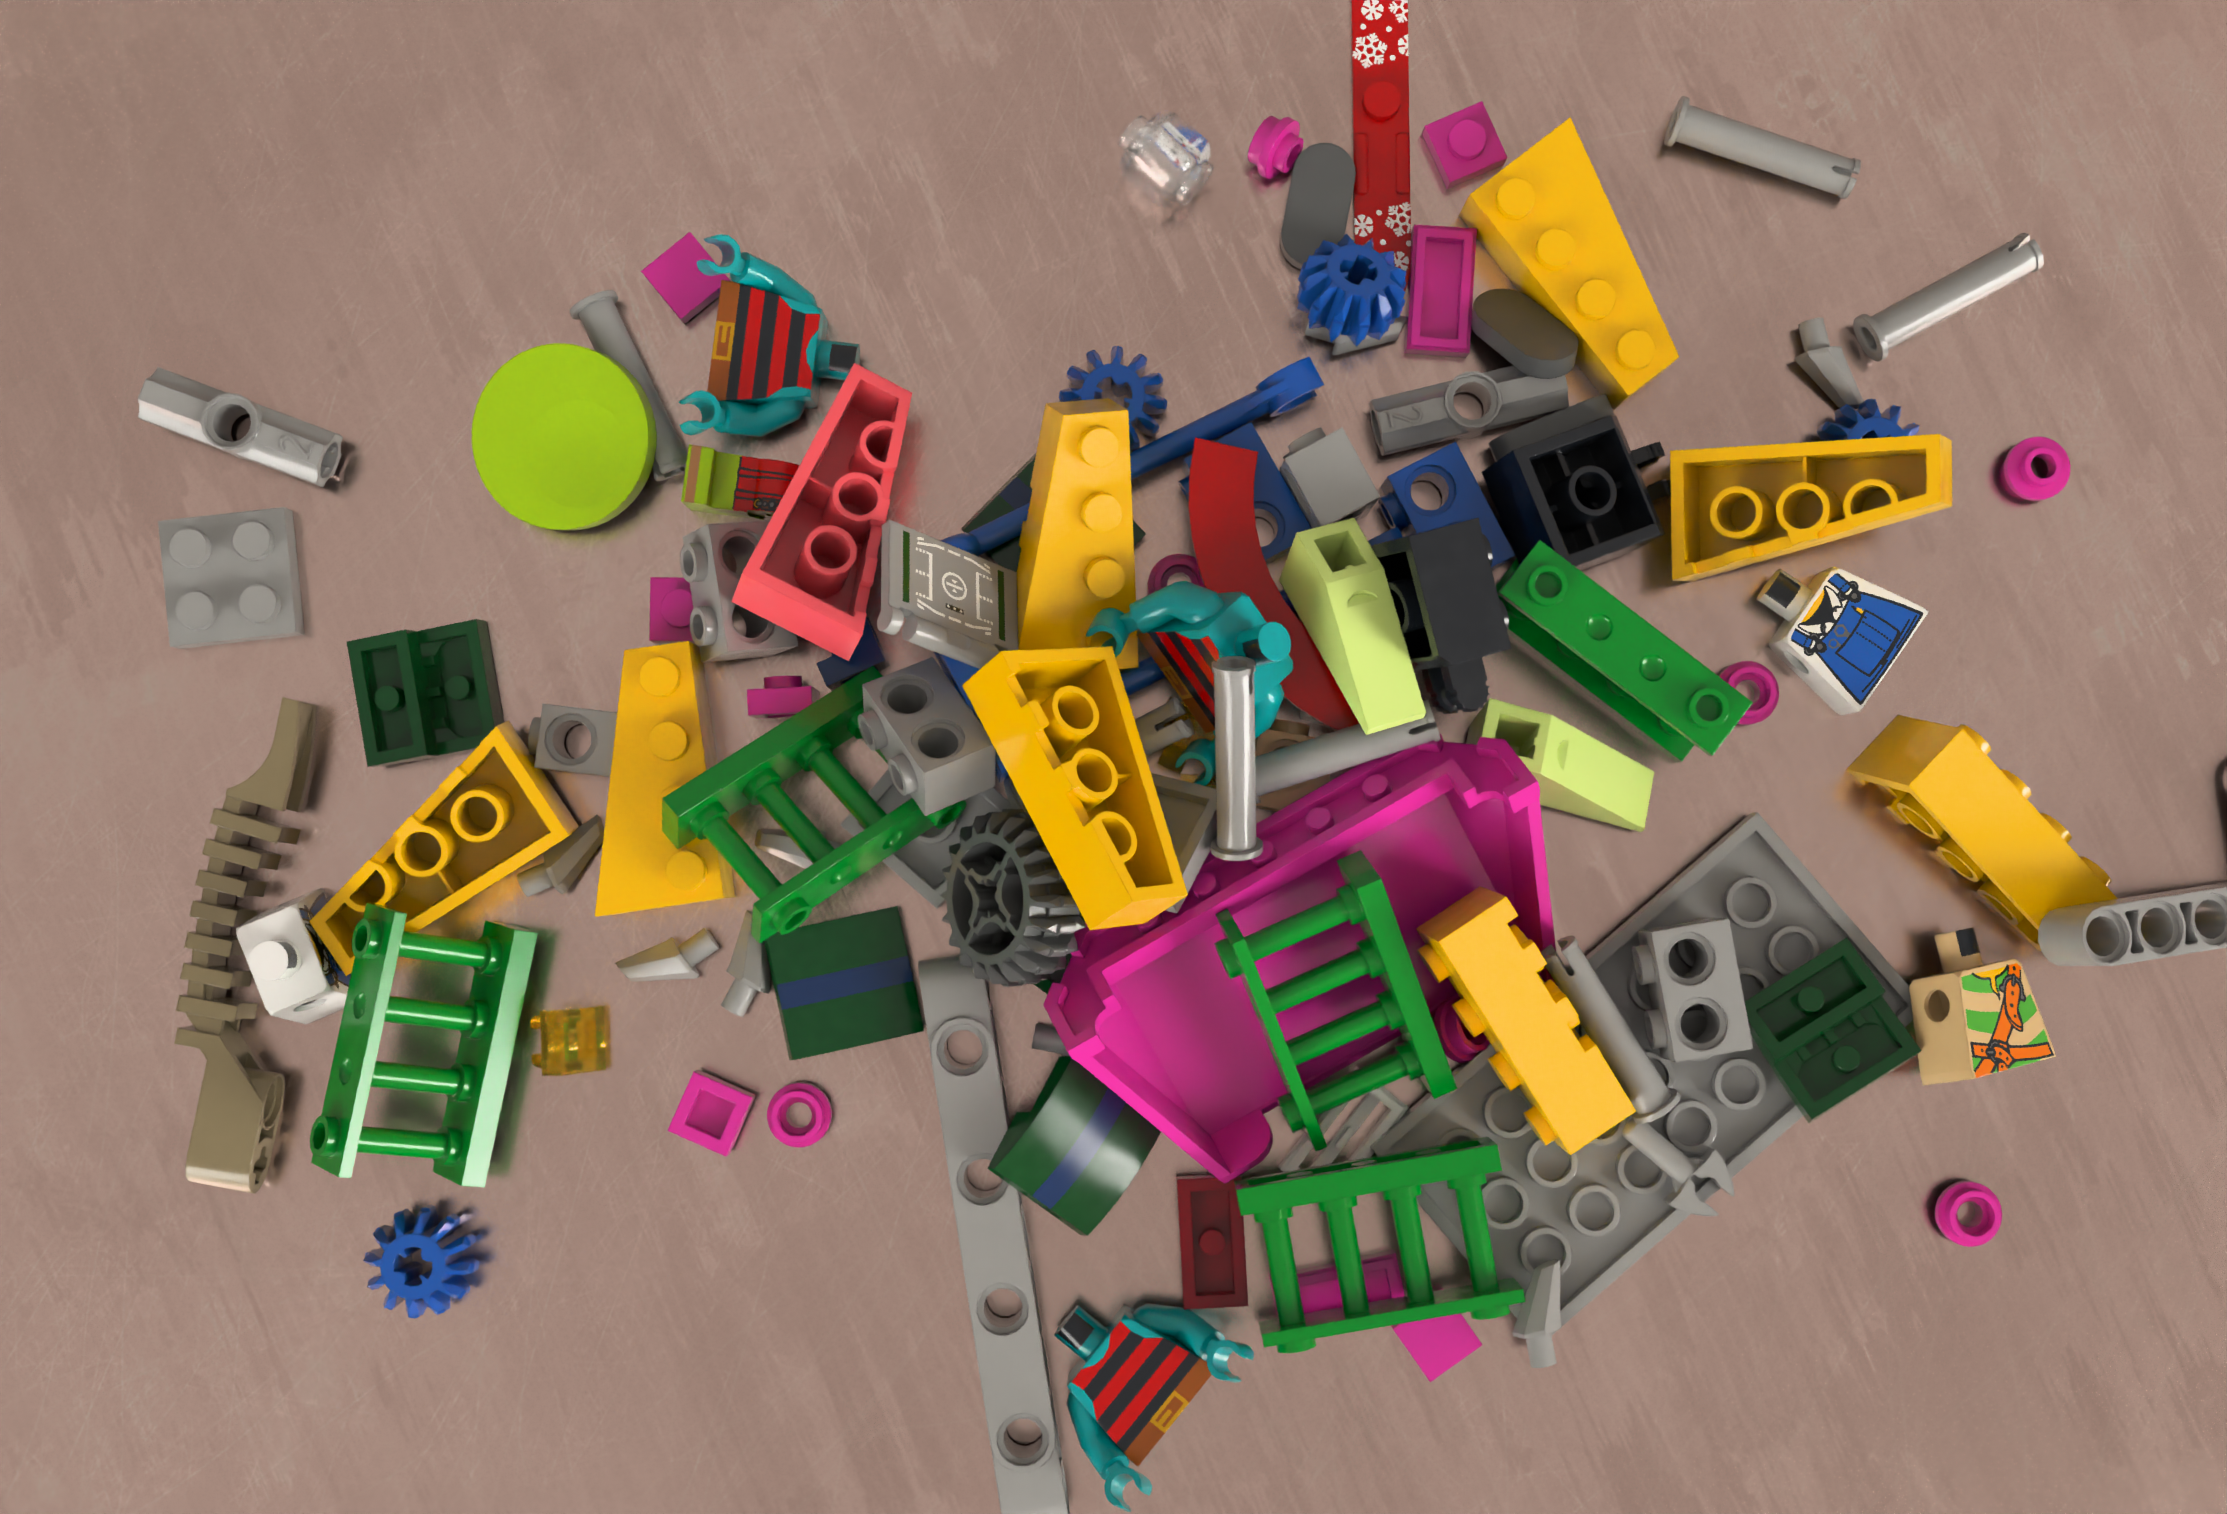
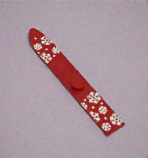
[1351,0,1411,291]

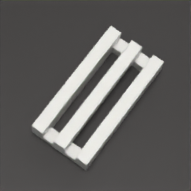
[1278,1066,1409,1172]

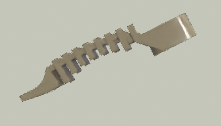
[174,697,317,1194]

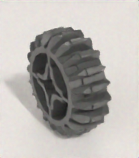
[940,809,1086,987]

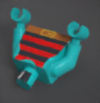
[679,234,860,437]
[1086,581,1293,786]
[1054,1303,1254,1512]

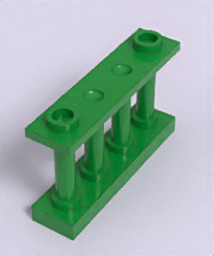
[1495,540,1753,763]
[662,666,967,944]
[1214,850,1458,1152]
[310,903,538,1188]
[1234,1137,1526,1353]

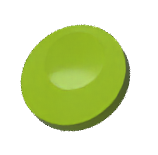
[472,343,657,530]

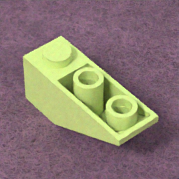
[1279,518,1426,735]
[1466,698,1654,832]

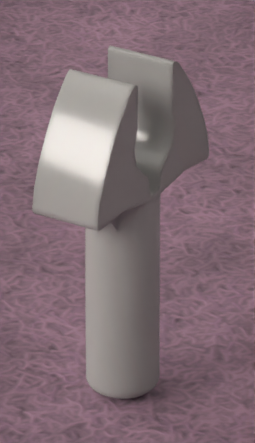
[1622,1118,1735,1216]

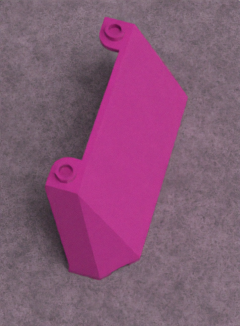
[1043,733,1556,1183]

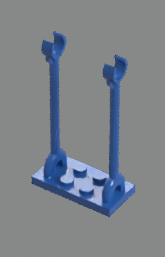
[933,357,1403,782]

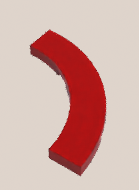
[1188,437,1359,731]

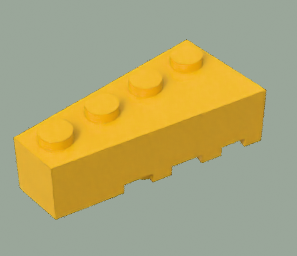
[1459,117,1679,411]
[1017,398,1139,669]
[1670,434,1952,582]
[595,641,736,917]
[962,646,1188,930]
[1847,715,2118,951]
[309,720,579,976]
[1416,886,1636,1155]

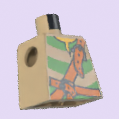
[1909,927,2056,1085]

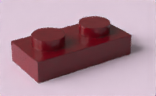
[1176,1175,1248,1310]

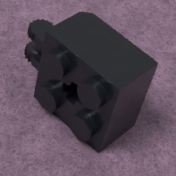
[1482,415,1671,571]
[1370,518,1512,714]

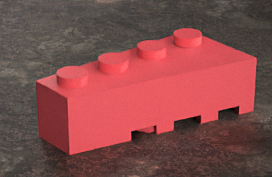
[731,363,912,661]

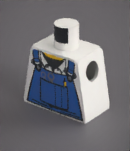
[1757,567,1929,716]
[236,888,351,1024]

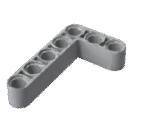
[2038,882,2227,966]

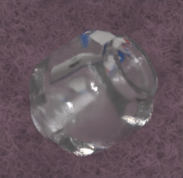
[1118,111,1214,208]

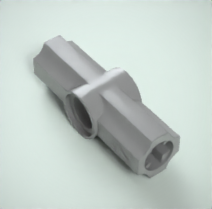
[1369,365,1569,456]
[138,367,343,487]

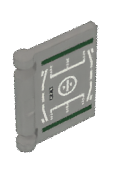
[877,519,1018,669]

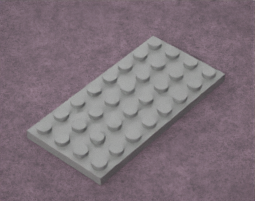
[1370,812,1913,1335]

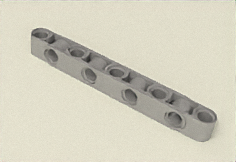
[918,954,1070,1514]

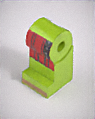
[681,444,799,520]

